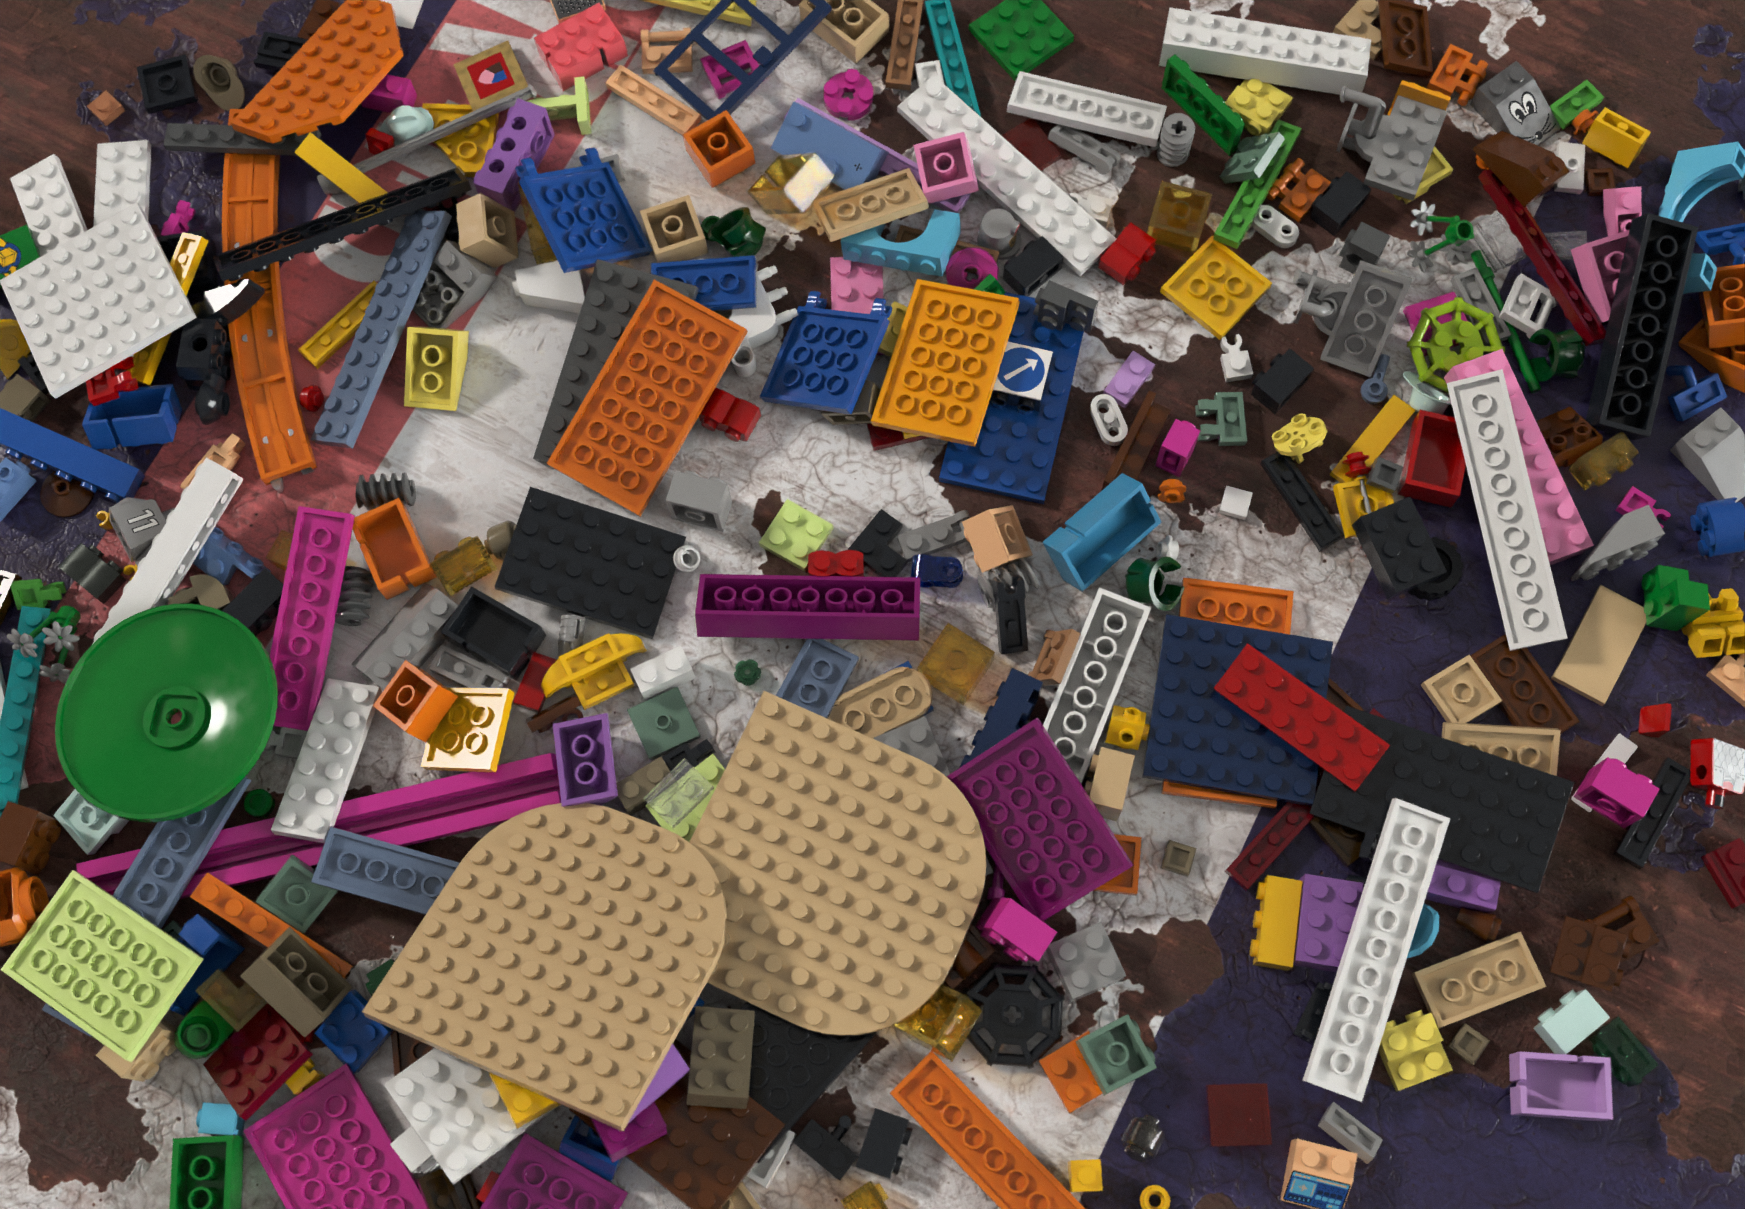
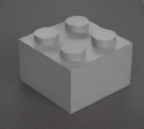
[665,470,732,532]
[1046,922,1126,1003]

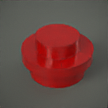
[300,385,324,412]

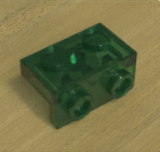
[1588,1016,1659,1087]

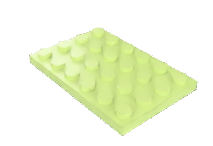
[1,870,204,1062]

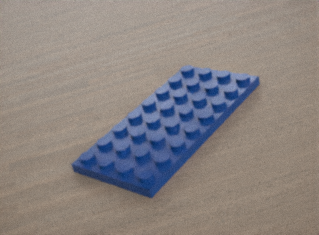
[939,292,1084,505]

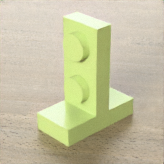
[525,76,592,135]

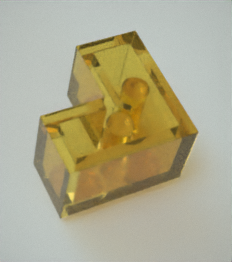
[195,967,268,1032]

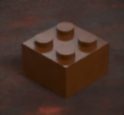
[0,801,61,875]

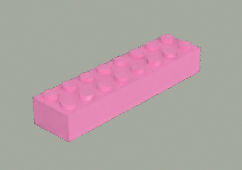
[1444,349,1594,565]

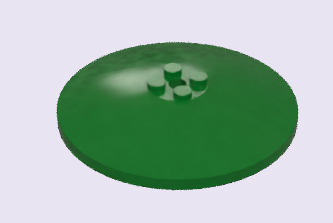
[55,604,278,822]

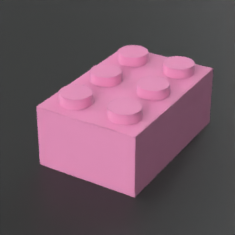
[1571,230,1630,323]

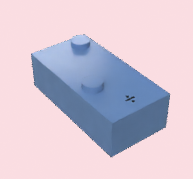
[771,101,889,190]

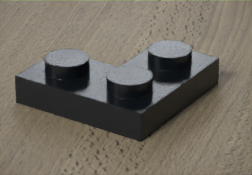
[848,509,907,577]

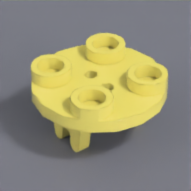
[1272,413,1327,464]

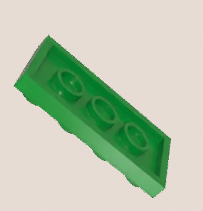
[1161,54,1245,156]

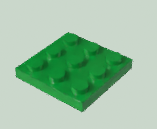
[969,0,1074,81]

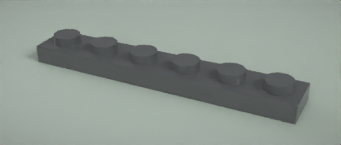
[164,123,321,155]

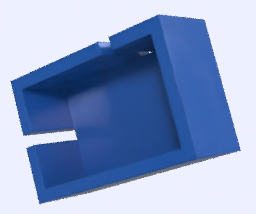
[82,384,182,450]
[169,914,245,1016]

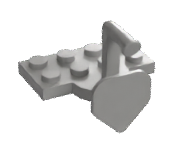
[1336,86,1447,201]
[1293,260,1412,377]

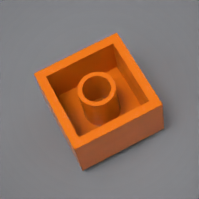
[683,110,755,188]
[373,660,458,743]

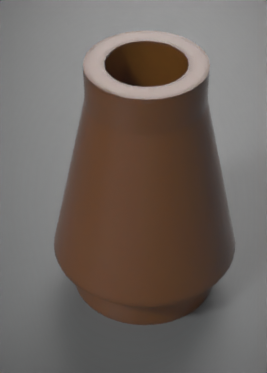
[1455,907,1502,941]

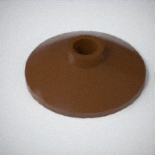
[40,471,94,518]

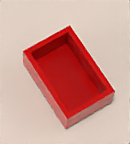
[1398,410,1466,507]

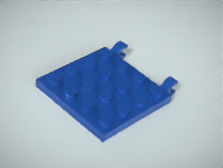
[515,147,653,273]
[760,291,892,415]

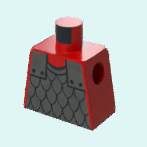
[1690,738,1745,809]

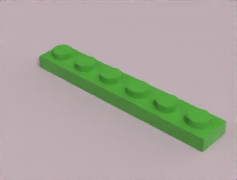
[1213,119,1302,249]

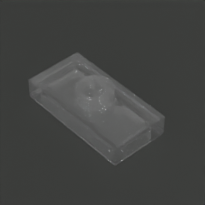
[1543,231,1587,260]

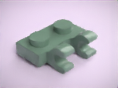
[1195,392,1247,446]

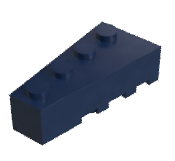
[959,668,1043,768]

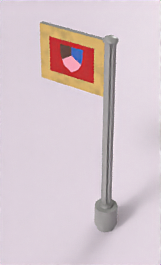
[317,40,537,195]

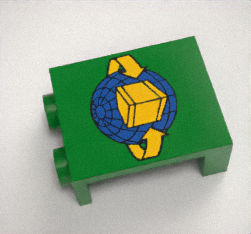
[0,225,40,288]

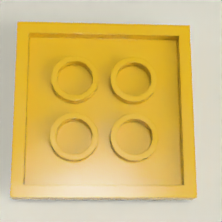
[1160,236,1272,340]
[421,687,515,773]

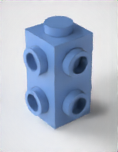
[0,457,36,522]

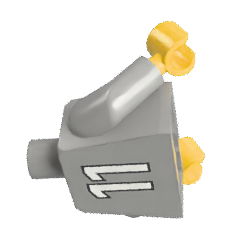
[96,497,175,581]

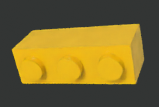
[1250,875,1302,971]

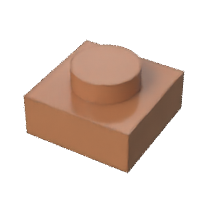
[87,91,125,127]

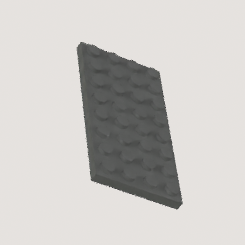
[533,259,699,463]

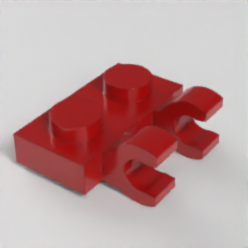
[86,356,139,406]

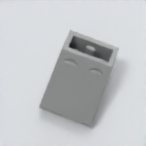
[412,240,498,329]
[1571,505,1665,581]

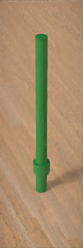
[1470,250,1541,393]

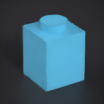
[196,1102,245,1136]

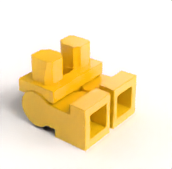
[1681,588,1745,658]

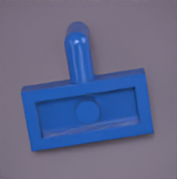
[1695,223,1745,265]
[1666,365,1727,421]

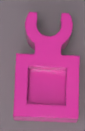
[161,200,196,236]
[1615,486,1671,528]

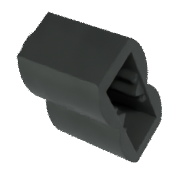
[58,543,126,604]

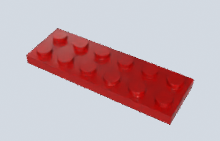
[1213,643,1390,792]

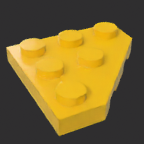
[422,103,499,177]

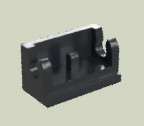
[1293,982,1333,1046]

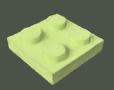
[759,499,833,572]

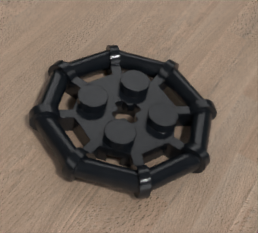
[960,961,1065,1069]

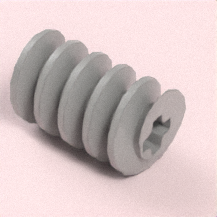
[1157,113,1195,167]
[978,558,1039,608]

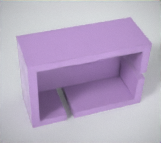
[1509,1051,1613,1121]

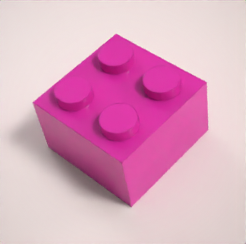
[1574,757,1660,828]
[975,898,1057,963]

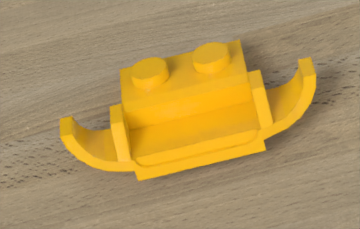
[541,633,647,710]

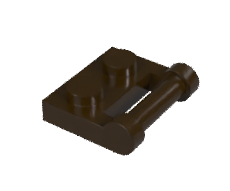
[417,1168,483,1209]

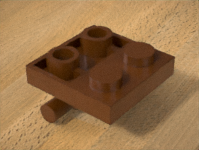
[1536,407,1602,468]

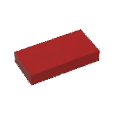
[513,652,557,712]

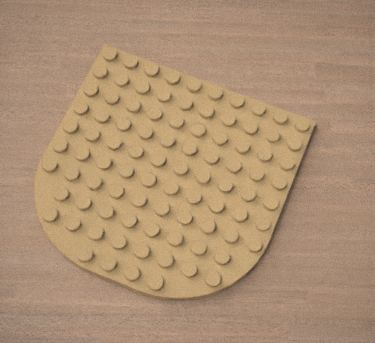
[690,691,986,1036]
[362,803,727,1131]

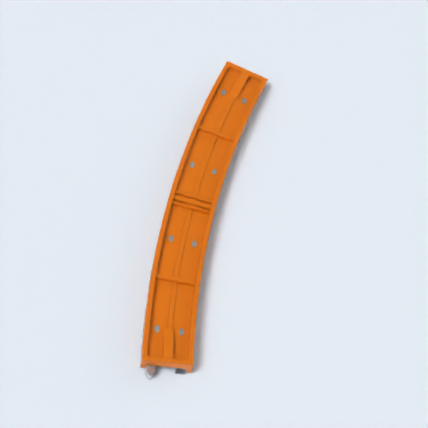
[222,109,318,493]

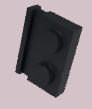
[253,31,308,72]

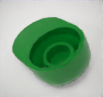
[174,998,236,1059]

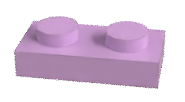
[1103,351,1155,408]

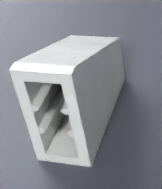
[512,261,586,314]

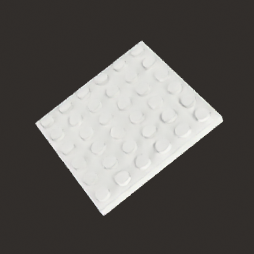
[0,202,197,399]

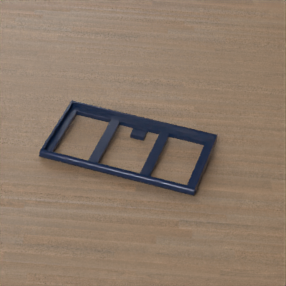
[653,0,832,121]

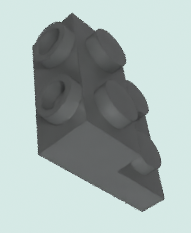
[1033,280,1099,333]

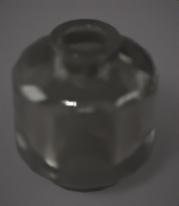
[1121,1115,1165,1162]

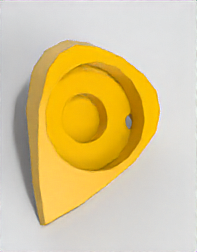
[0,319,31,379]

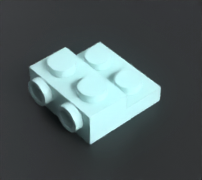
[54,789,129,855]

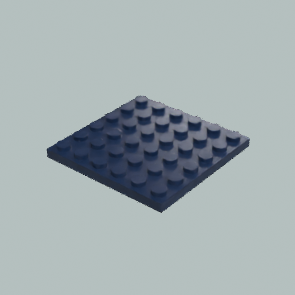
[1142,614,1333,806]

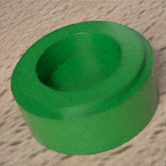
[244,789,275,818]

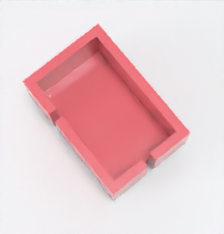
[534,3,628,91]

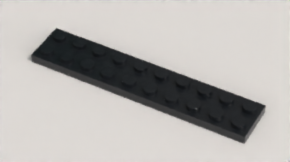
[212,167,472,281]

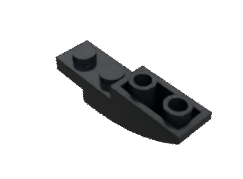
[174,279,265,334]

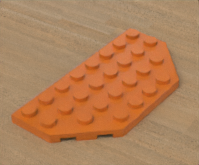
[231,0,404,144]

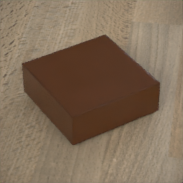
[1584,168,1616,196]

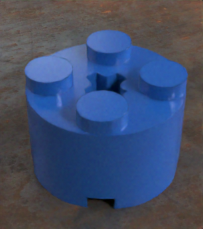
[1690,497,1745,557]

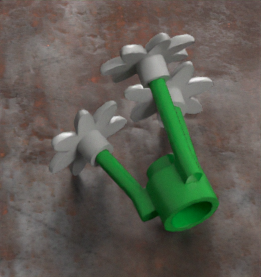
[1407,201,1474,273]
[7,606,81,684]

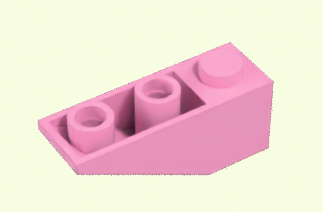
[1603,186,1642,236]

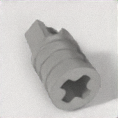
[558,615,586,657]

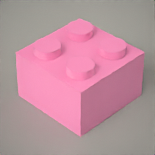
[914,132,979,204]

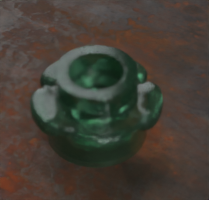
[734,659,761,686]

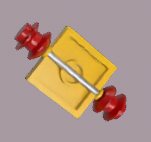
[1333,452,1394,557]

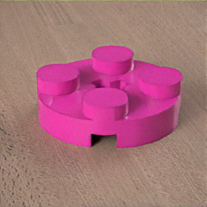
[824,69,874,120]
[946,247,999,289]

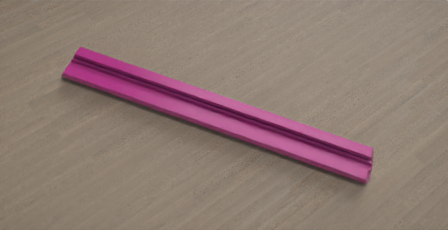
[76,753,561,899]

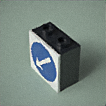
[990,342,1053,412]

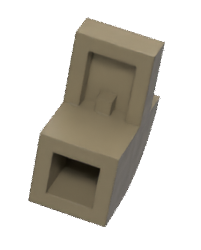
[167,575,234,611]

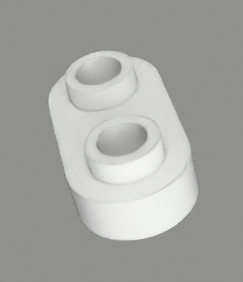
[1251,205,1299,248]
[1090,394,1128,446]

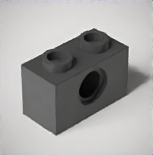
[1339,222,1390,274]

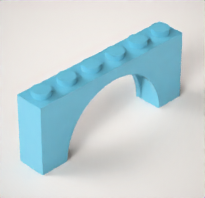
[1658,142,1745,293]

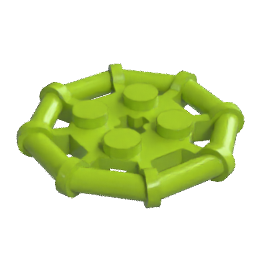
[1407,297,1505,396]

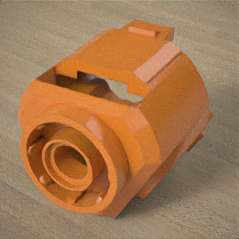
[0,867,49,947]

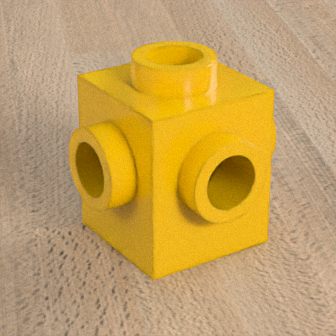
[1105,705,1150,750]

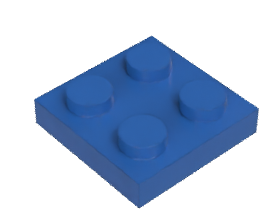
[315,989,394,1074]

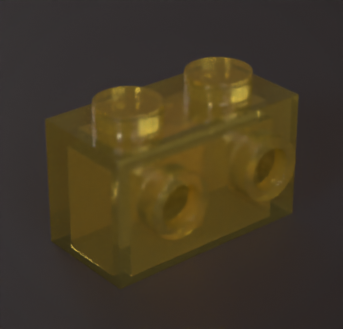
[1569,431,1639,491]

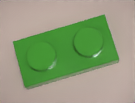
[1549,80,1604,129]

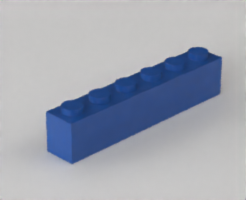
[0,408,145,503]

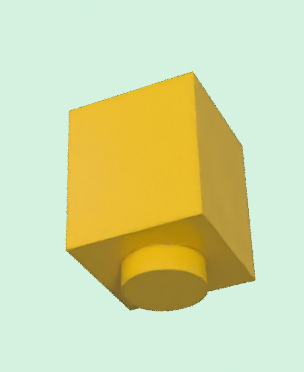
[1068,1159,1103,1192]

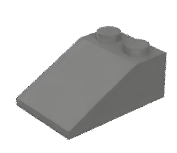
[1670,407,1745,503]

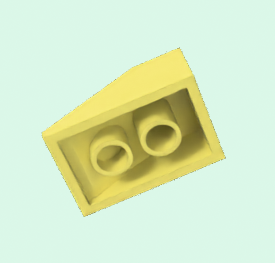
[404,326,469,411]

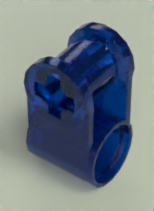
[911,554,963,588]

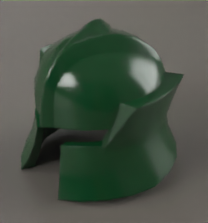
[708,207,766,257]
[1529,328,1586,381]
[1125,557,1185,611]

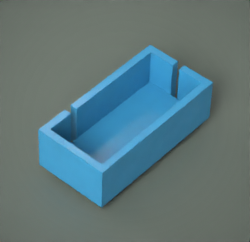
[1042,473,1161,592]

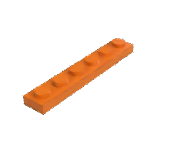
[190,872,354,979]

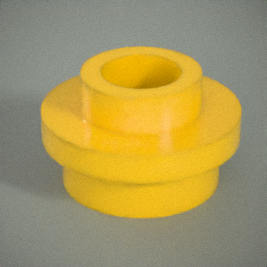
[1140,1185,1170,1209]

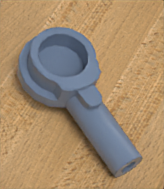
[1360,354,1390,404]

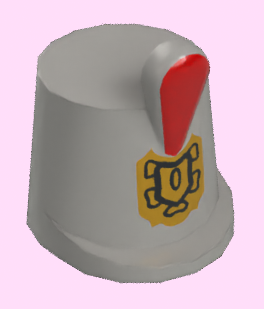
[977,208,1022,260]

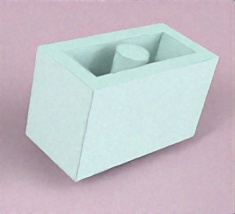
[1533,989,1610,1055]

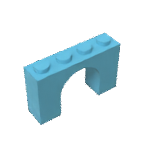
[840,209,961,277]

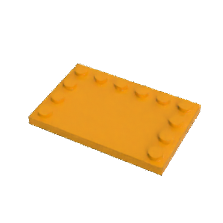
[871,279,1020,447]

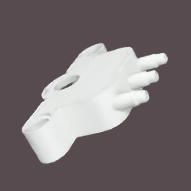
[697,258,798,377]

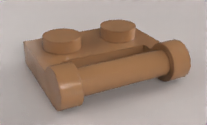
[1028,629,1081,686]

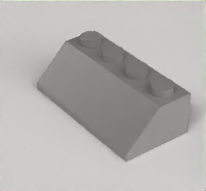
[352,583,458,691]

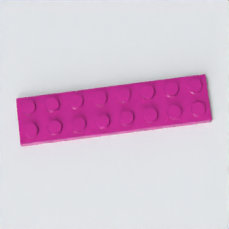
[270,506,355,731]

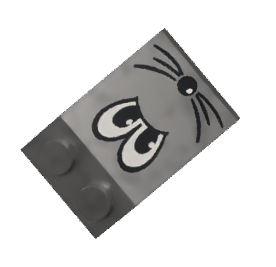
[1470,61,1561,146]

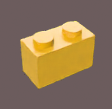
[1582,107,1651,168]

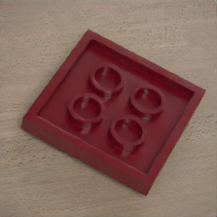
[203,1002,313,1121]

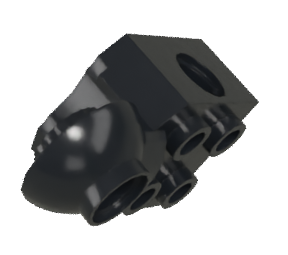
[176,318,232,425]

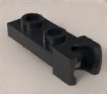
[992,574,1028,655]

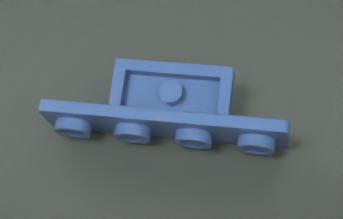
[193,527,271,585]

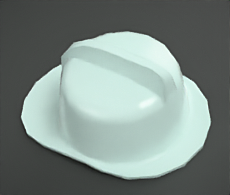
[380,105,434,146]
[1403,371,1452,415]

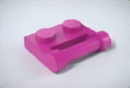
[700,40,759,100]

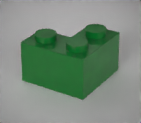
[1642,565,1710,631]

